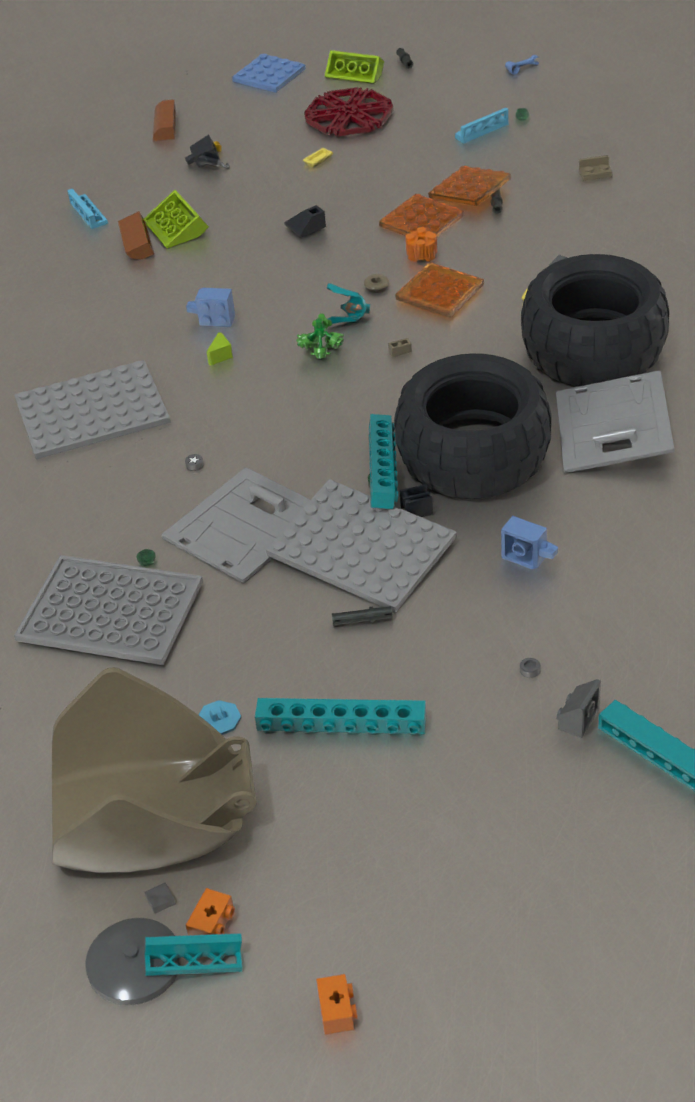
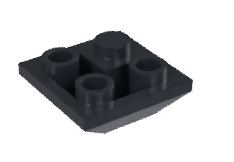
[284,205,326,238]

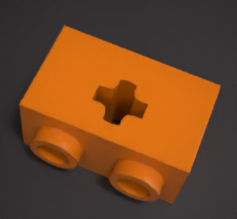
[186,888,235,936]
[316,974,358,1035]

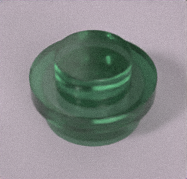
[515,108,529,121]
[137,549,156,566]

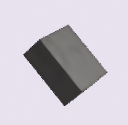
[144,883,176,914]

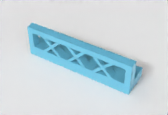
[455,108,509,144]
[67,189,108,229]

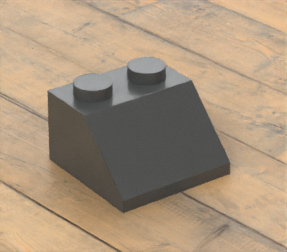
[556,679,601,738]

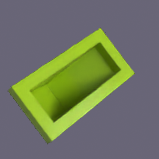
[206,332,233,365]

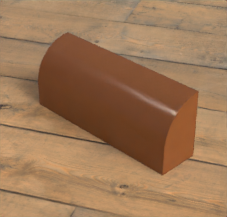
[153,99,176,141]
[118,211,154,260]

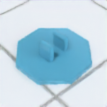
[199,700,241,735]

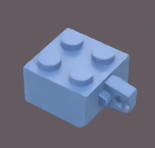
[186,288,235,327]
[501,516,558,569]

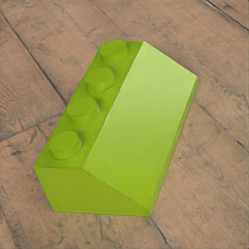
[325,50,384,84]

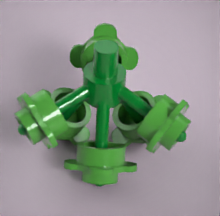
[296,313,344,359]

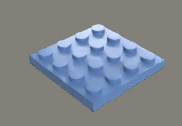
[232,54,306,93]

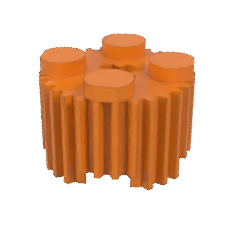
[406,227,437,262]

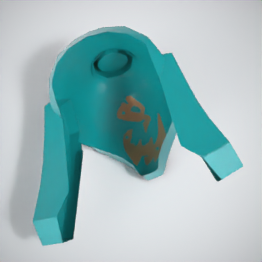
[327,283,370,324]

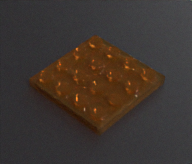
[428,166,511,206]
[379,194,464,237]
[395,262,484,318]

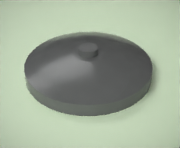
[85,918,181,1005]

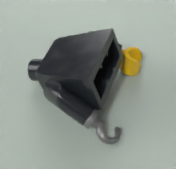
[185,134,229,168]

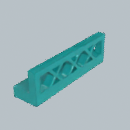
[144,934,242,976]

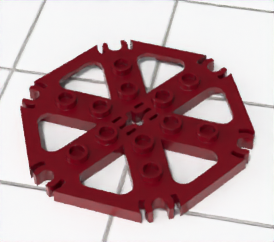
[304,87,393,136]

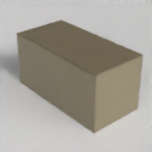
[388,338,412,357]

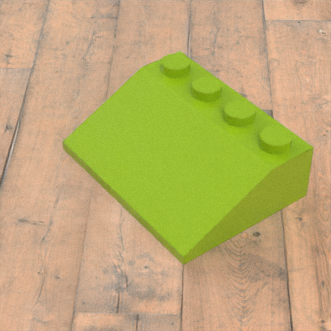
[144,190,209,249]

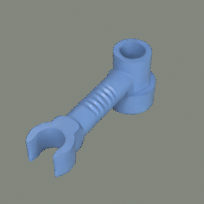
[505,55,539,75]

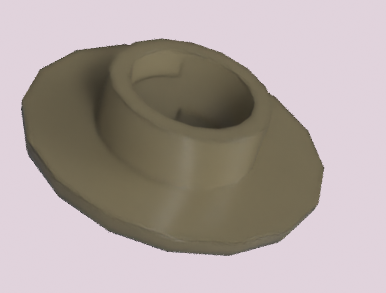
[364,274,389,290]

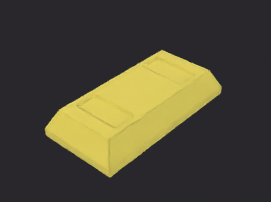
[303,148,333,167]

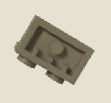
[579,155,612,181]

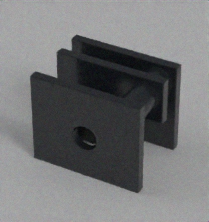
[399,484,433,517]

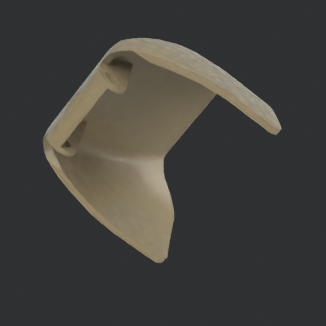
[52,667,257,873]

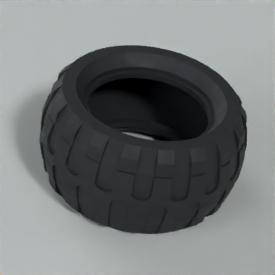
[521,254,670,387]
[394,353,552,499]

